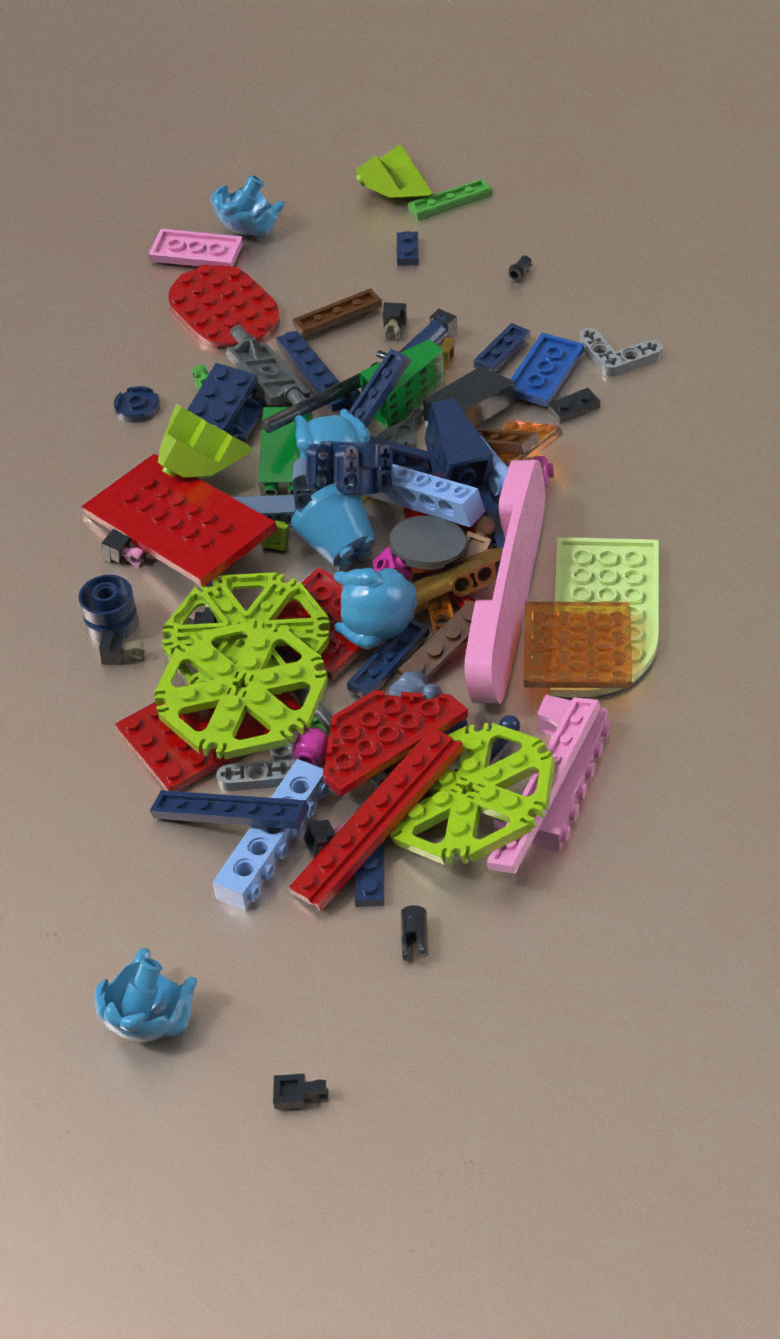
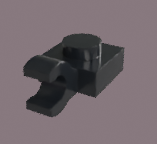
[273,1073,329,1109]

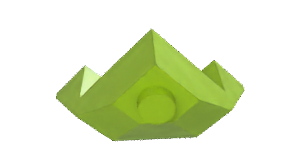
[355,144,434,199]
[158,404,254,478]

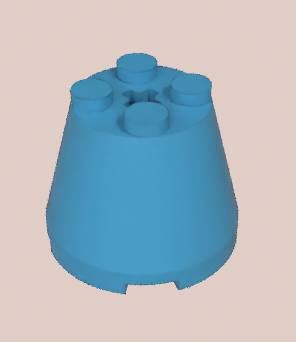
[291,483,376,571]

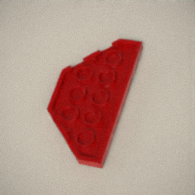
[323,690,468,797]

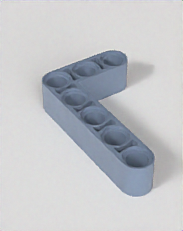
[232,458,317,528]

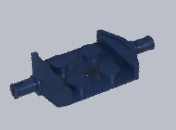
[227,388,266,445]

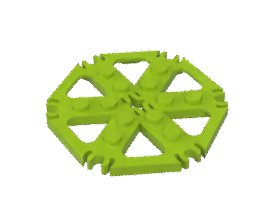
[162,572,330,696]
[154,620,328,759]
[390,723,555,865]

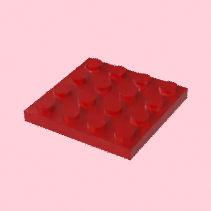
[275,567,365,680]

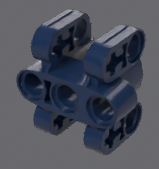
[306,441,393,495]

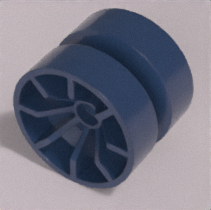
[78,575,139,642]

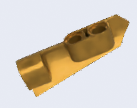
[412,547,504,614]

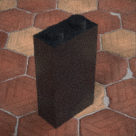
[423,366,515,427]

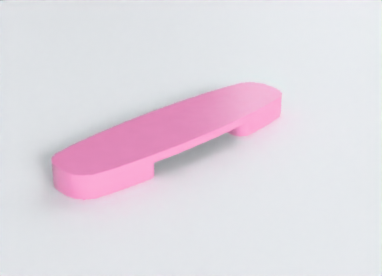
[465,460,545,704]

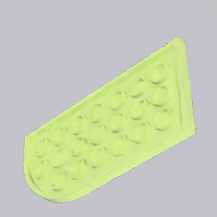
[550,537,659,697]

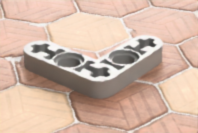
[579,328,662,376]
[216,731,296,791]

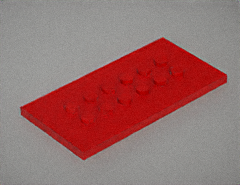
[81,454,278,587]

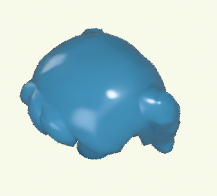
[210,175,285,237]
[294,409,371,486]
[334,568,417,650]
[94,948,197,1043]

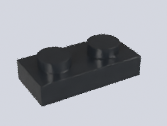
[548,388,600,424]

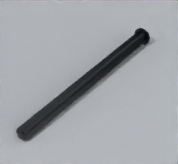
[261,362,380,433]

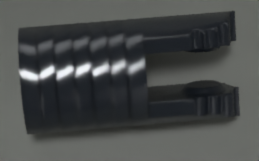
[401,905,429,961]

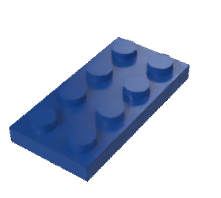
[511,332,584,407]

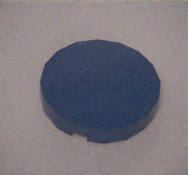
[114,386,160,423]

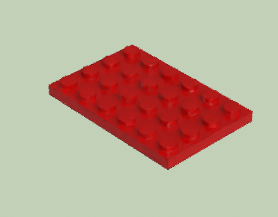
[114,675,302,791]

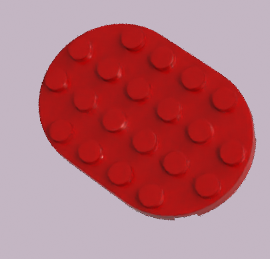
[168,265,280,349]

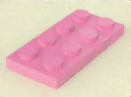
[148,228,243,267]

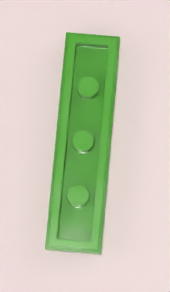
[408,178,492,220]

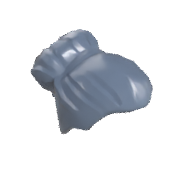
[389,671,443,699]

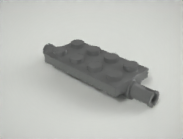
[226,325,311,406]

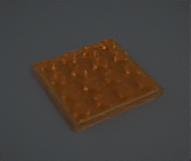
[524,601,632,688]

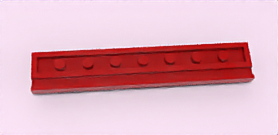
[288,728,464,911]

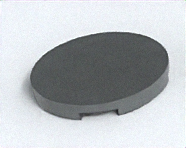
[390,516,466,570]

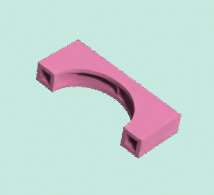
[494,694,611,852]

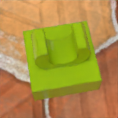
[261,521,289,551]

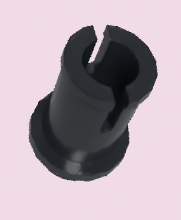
[509,255,533,281]

